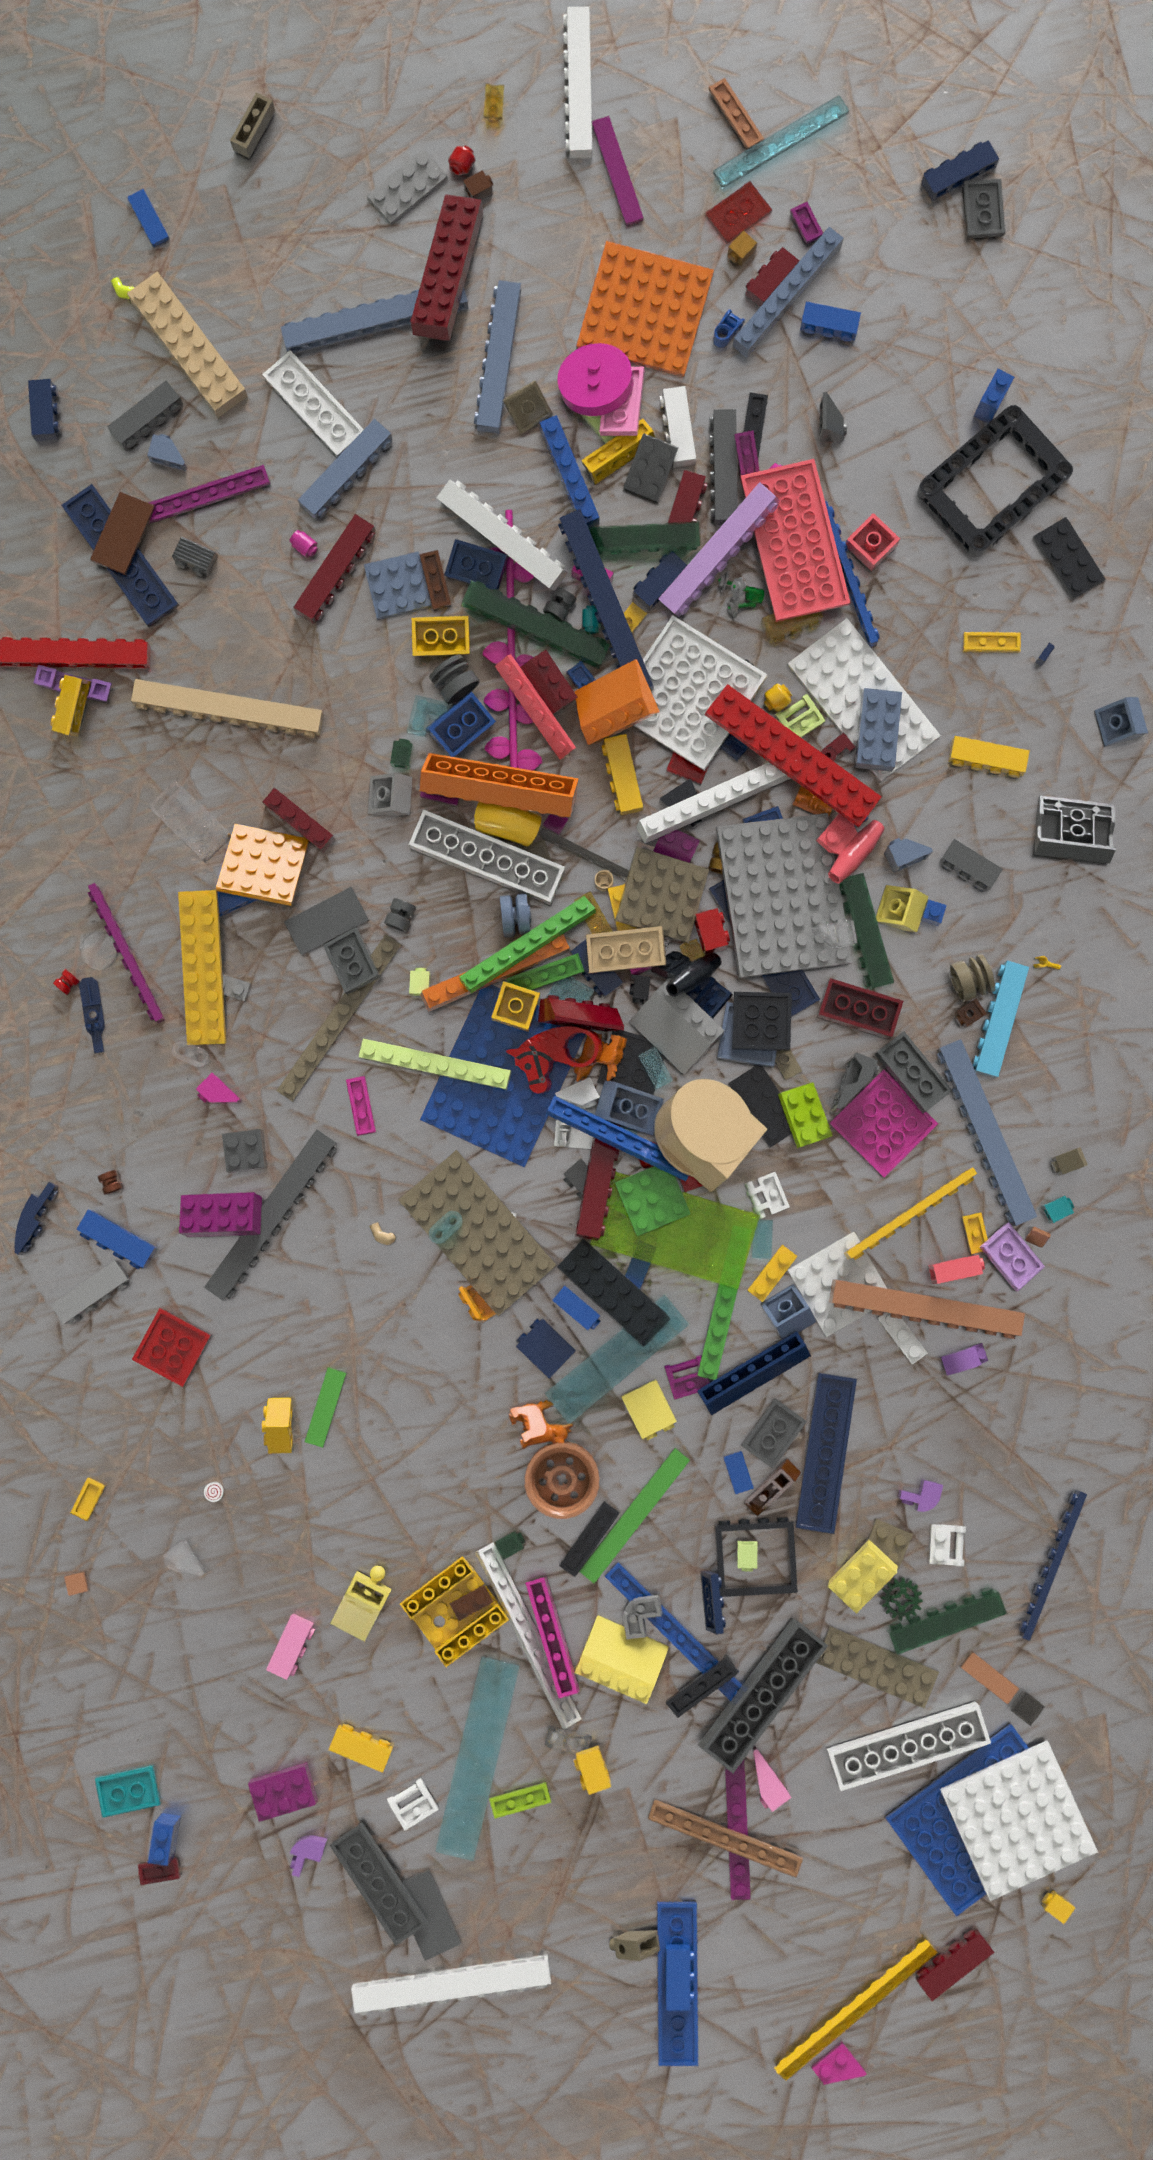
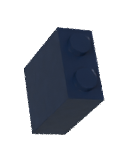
[516,1318,576,1379]

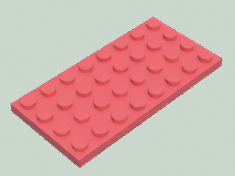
[740,459,850,622]

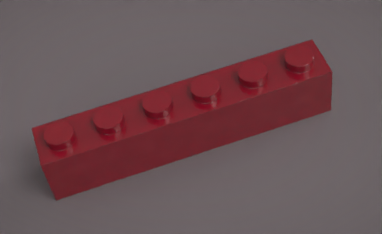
[293,514,376,624]
[575,1124,621,1241]

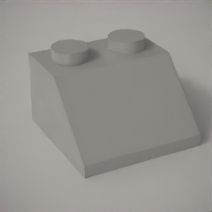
[368,773,412,816]

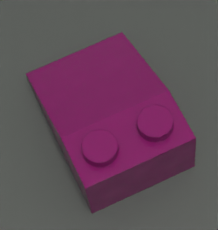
[653,830,700,863]

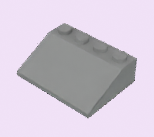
[629,978,725,1075]

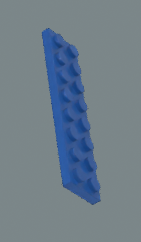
[657,1902,698,2066]

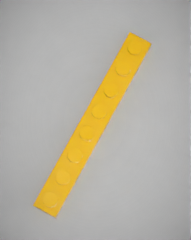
[844,1167,977,1260]

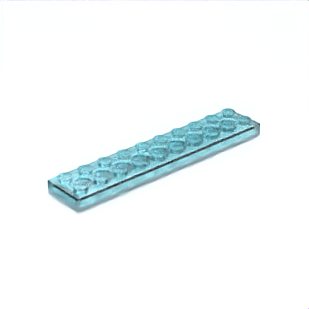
[435,1656,520,1861]

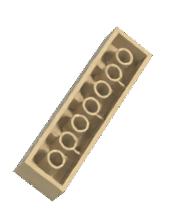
[127,271,248,418]

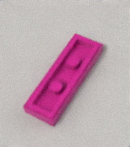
[346,1076,376,1136]

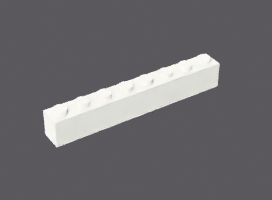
[564,6,592,158]
[436,480,568,591]

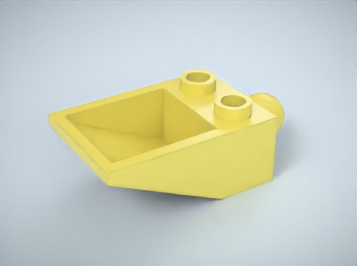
[330,1566,391,1642]

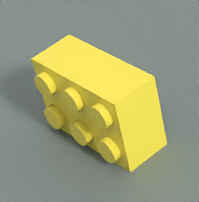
[828,1540,898,1614]

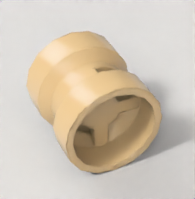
[594,870,613,892]

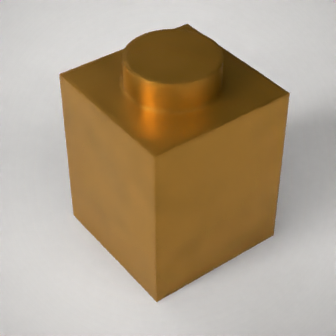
[727,230,757,266]

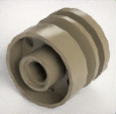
[950,954,995,1002]

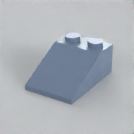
[595,1081,664,1135]

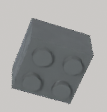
[222,1129,267,1173]

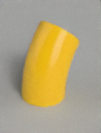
[474,802,542,847]

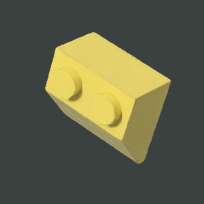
[875,885,928,932]

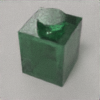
[390,739,414,769]
[494,1530,526,1560]

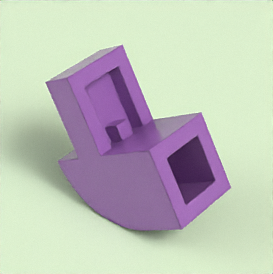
[941,1343,988,1375]
[898,1479,943,1512]
[290,1835,327,1877]

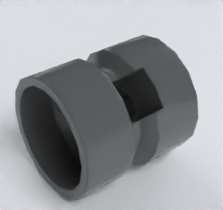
[543,587,577,623]
[384,898,416,932]

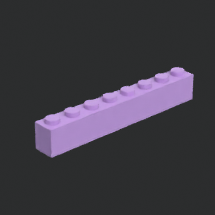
[659,482,780,617]

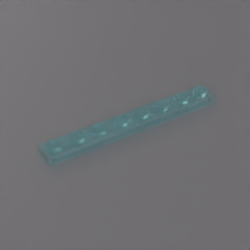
[713,95,849,188]

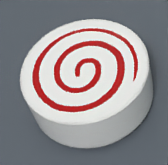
[204,1482,224,1502]

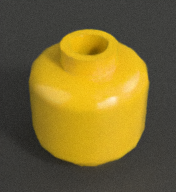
[764,683,793,712]

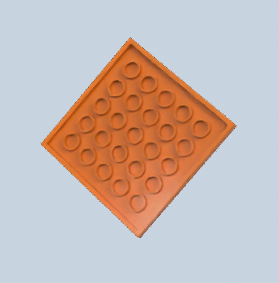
[576,241,714,377]

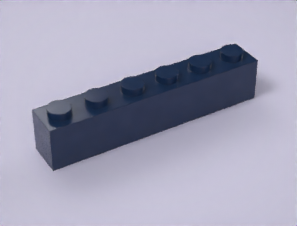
[697,1331,811,1416]

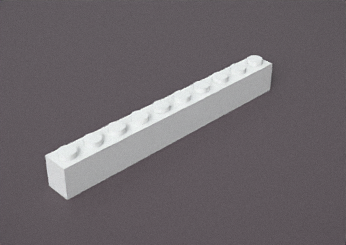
[636,762,791,844]
[351,1955,551,2015]

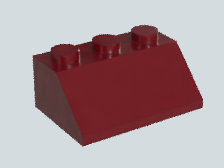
[520,650,577,715]

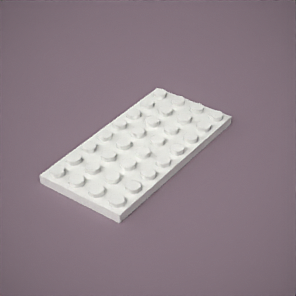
[787,618,941,783]

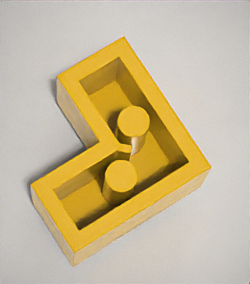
[262,1398,293,1454]
[574,1745,611,1795]

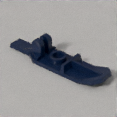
[78,977,105,1054]

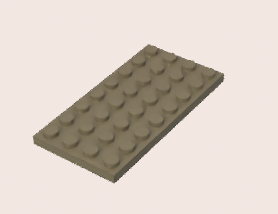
[399,1150,557,1317]

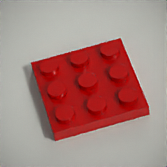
[132,1308,211,1387]

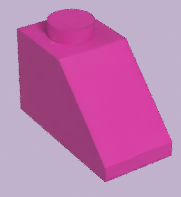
[196,1073,242,1104]

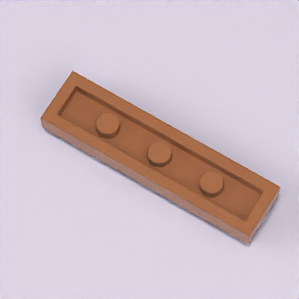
[709,78,764,151]

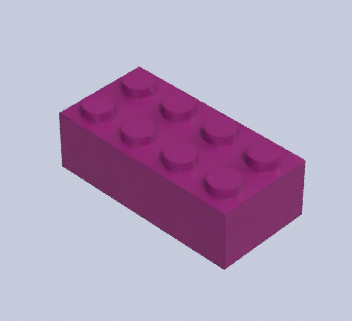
[179,1192,262,1238]

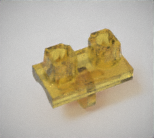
[484,84,504,121]

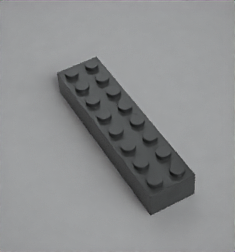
[698,1618,828,1773]

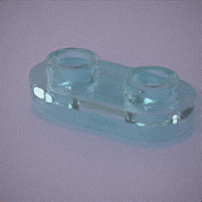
[429,1211,463,1244]

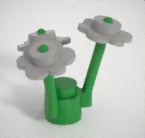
[718,571,764,618]

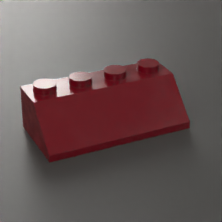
[538,995,624,1032]

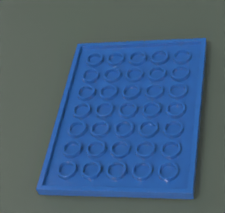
[420,985,586,1168]
[885,1723,1029,1917]

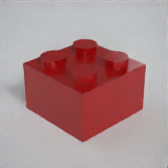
[694,908,730,956]

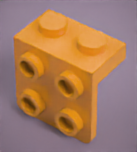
[458,1284,496,1323]

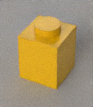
[1041,1889,1075,1924]

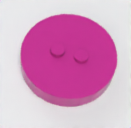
[557,343,634,416]

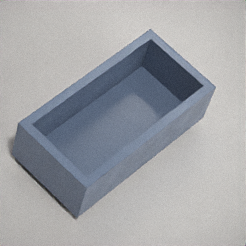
[854,688,902,772]

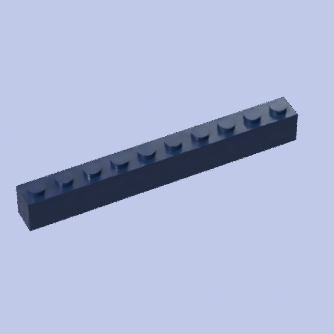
[558,509,654,690]

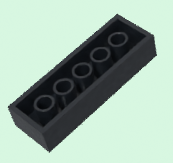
[557,1239,670,1347]

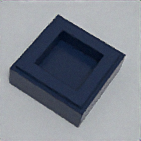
[1036,642,1055,666]

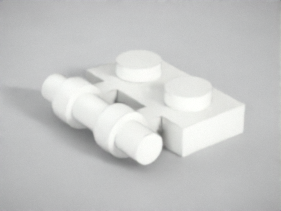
[745,1172,790,1219]

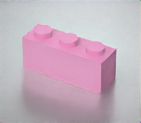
[266,1614,315,1680]

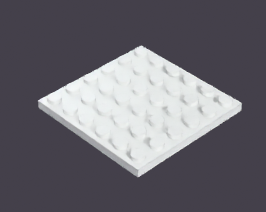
[633,615,768,771]
[940,1740,1098,1901]

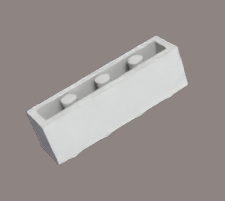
[659,386,696,468]

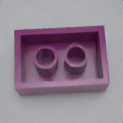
[248,1762,318,1822]

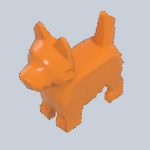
[570,1032,627,1082]
[509,1400,573,1449]

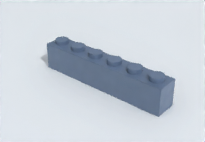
[298,418,392,520]

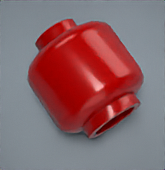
[448,146,476,176]

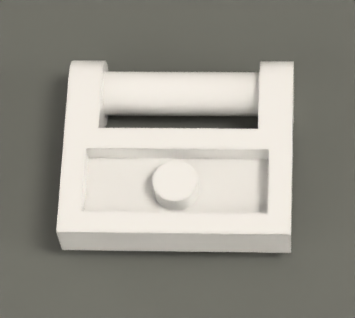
[929,1524,966,1566]
[387,1778,439,1830]

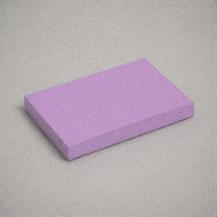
[980,1222,1045,1292]

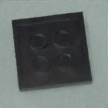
[732,992,792,1051]
[597,1030,665,1095]

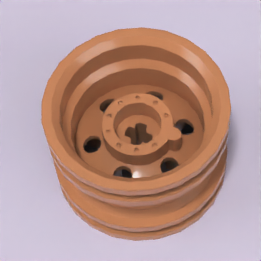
[525,1441,599,1519]

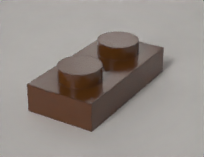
[450,1584,494,1621]

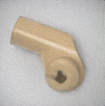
[369,1222,396,1245]

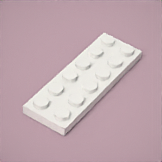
[262,350,364,458]

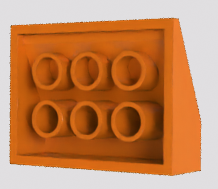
[574,659,660,745]

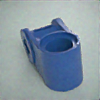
[713,309,745,348]

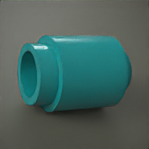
[582,605,601,634]

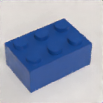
[425,692,496,757]

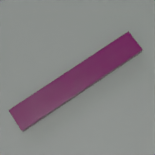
[592,116,644,226]

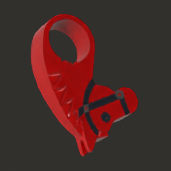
[506,1026,603,1093]

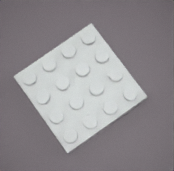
[787,1232,887,1337]

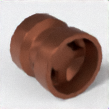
[98,1170,122,1195]

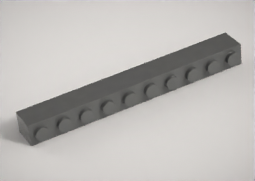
[204,1129,337,1301]

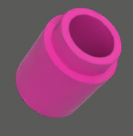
[289,530,318,558]

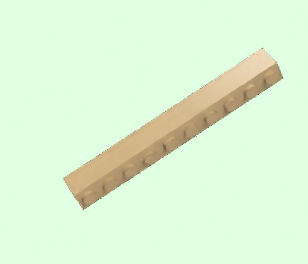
[131,679,324,738]

